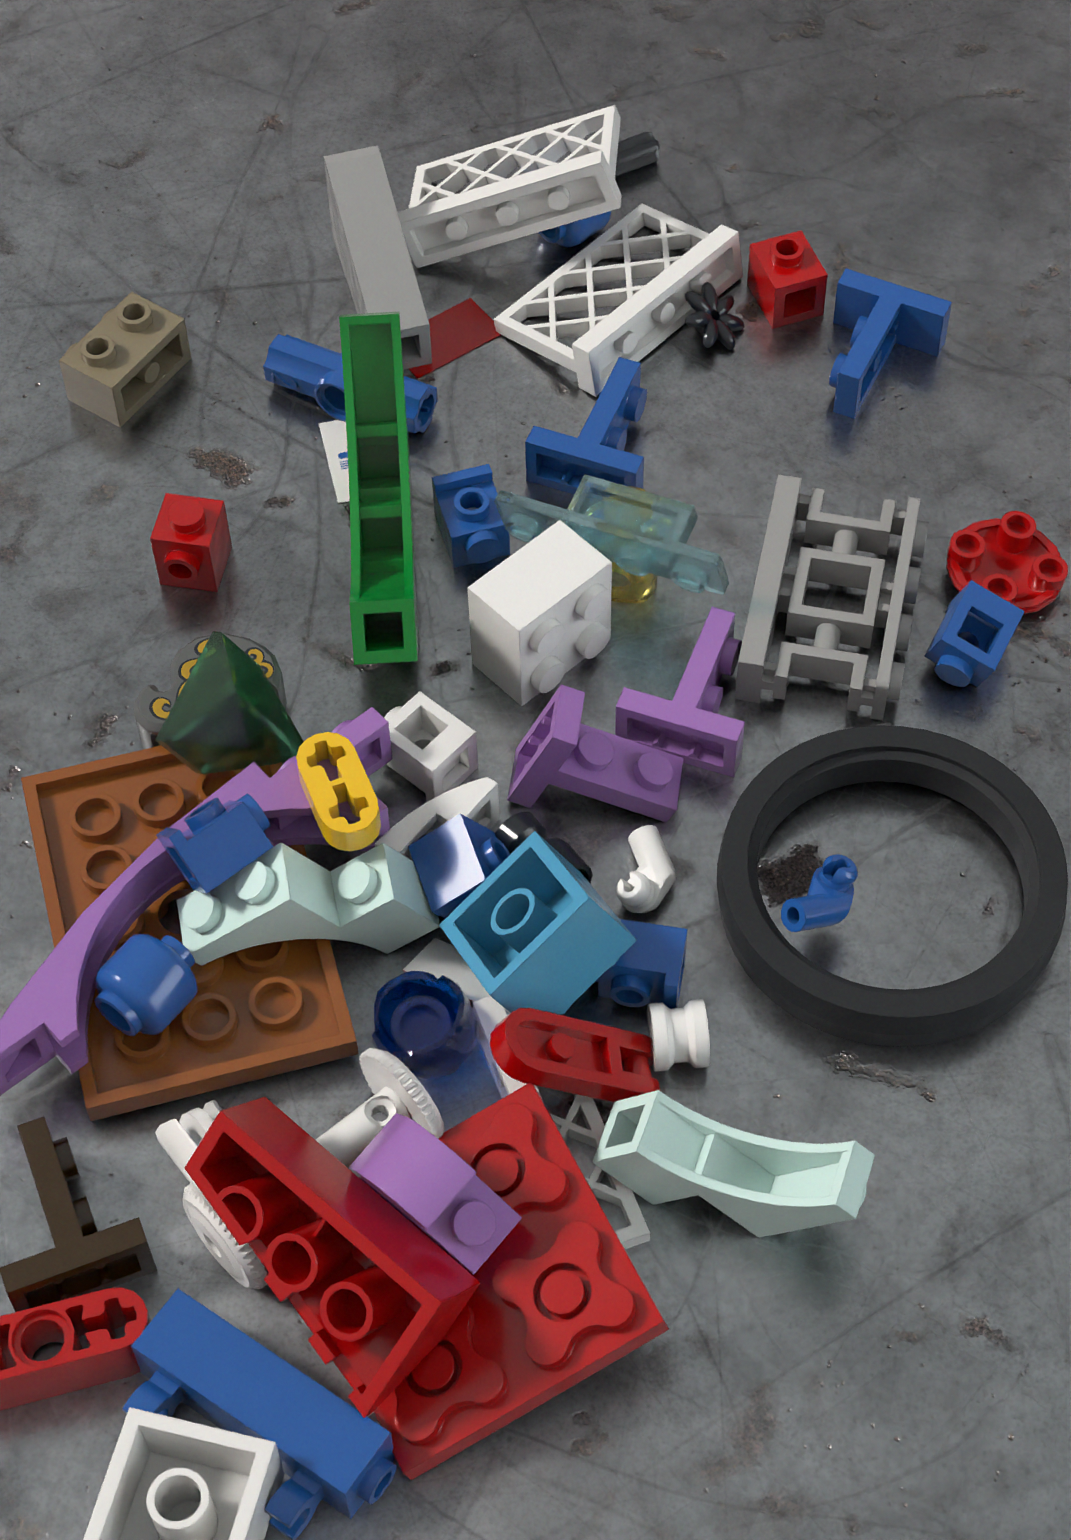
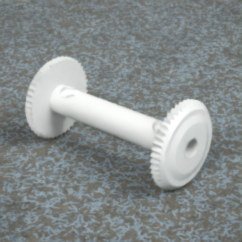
[182,1048,445,1289]

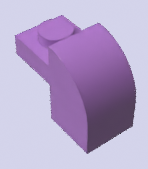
[349,1113,522,1274]

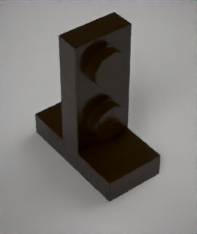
[0,1116,157,1312]

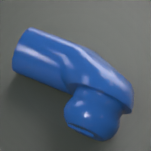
[781,854,858,932]

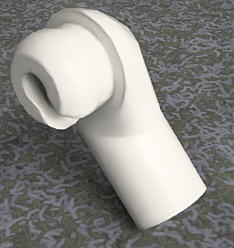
[616,825,676,913]

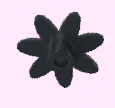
[684,282,745,350]

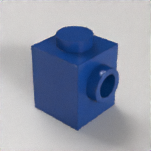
[408,813,510,919]

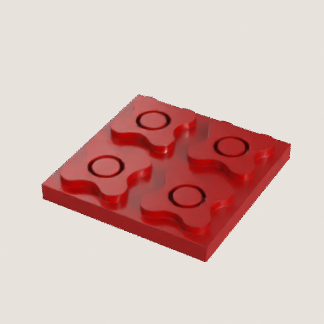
[374,1082,669,1481]

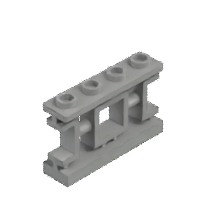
[735,475,929,721]

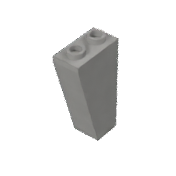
[324,145,432,370]

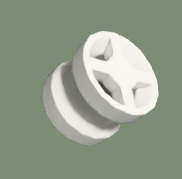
[648,999,710,1072]

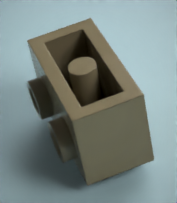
[59,292,191,428]

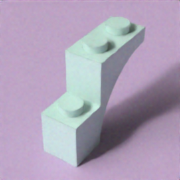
[177,843,440,966]
[592,1090,875,1238]

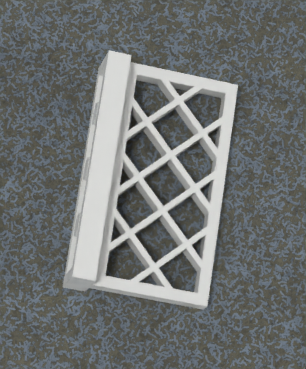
[397,105,622,268]
[494,204,743,397]

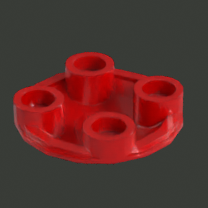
[946,511,1068,614]

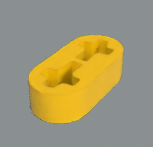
[296,732,381,851]

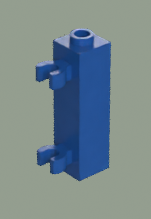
[123,1288,396,1540]

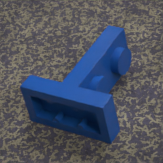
[829,268,952,419]
[525,357,647,512]

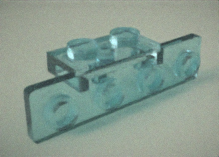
[494,474,729,595]

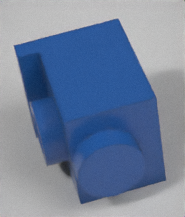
[432,464,510,568]
[924,580,1025,687]
[156,793,273,894]
[595,919,688,1009]

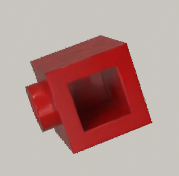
[747,230,828,329]
[150,493,232,592]

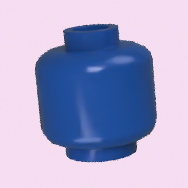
[94,934,198,1036]

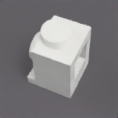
[384,691,478,801]

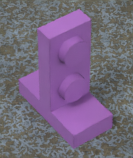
[615,607,745,778]
[507,684,683,822]

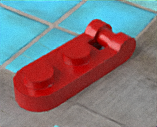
[490,1008,661,1102]

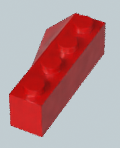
[185,1097,481,1418]

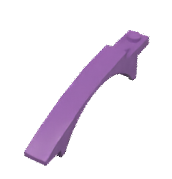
[0,707,393,1096]

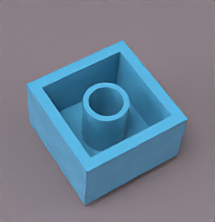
[439,831,637,1015]

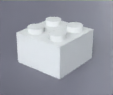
[467,520,612,706]
[83,1407,284,1540]

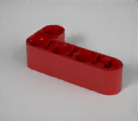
[0,1287,151,1411]

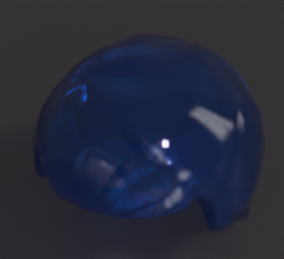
[372,971,477,1081]

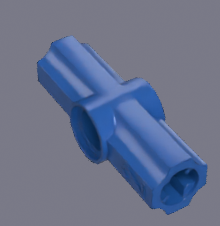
[263,334,438,434]

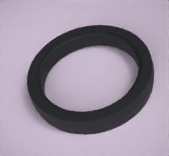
[717,725,1068,1047]

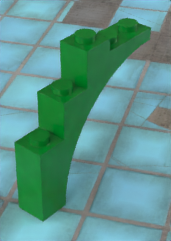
[339,311,419,665]

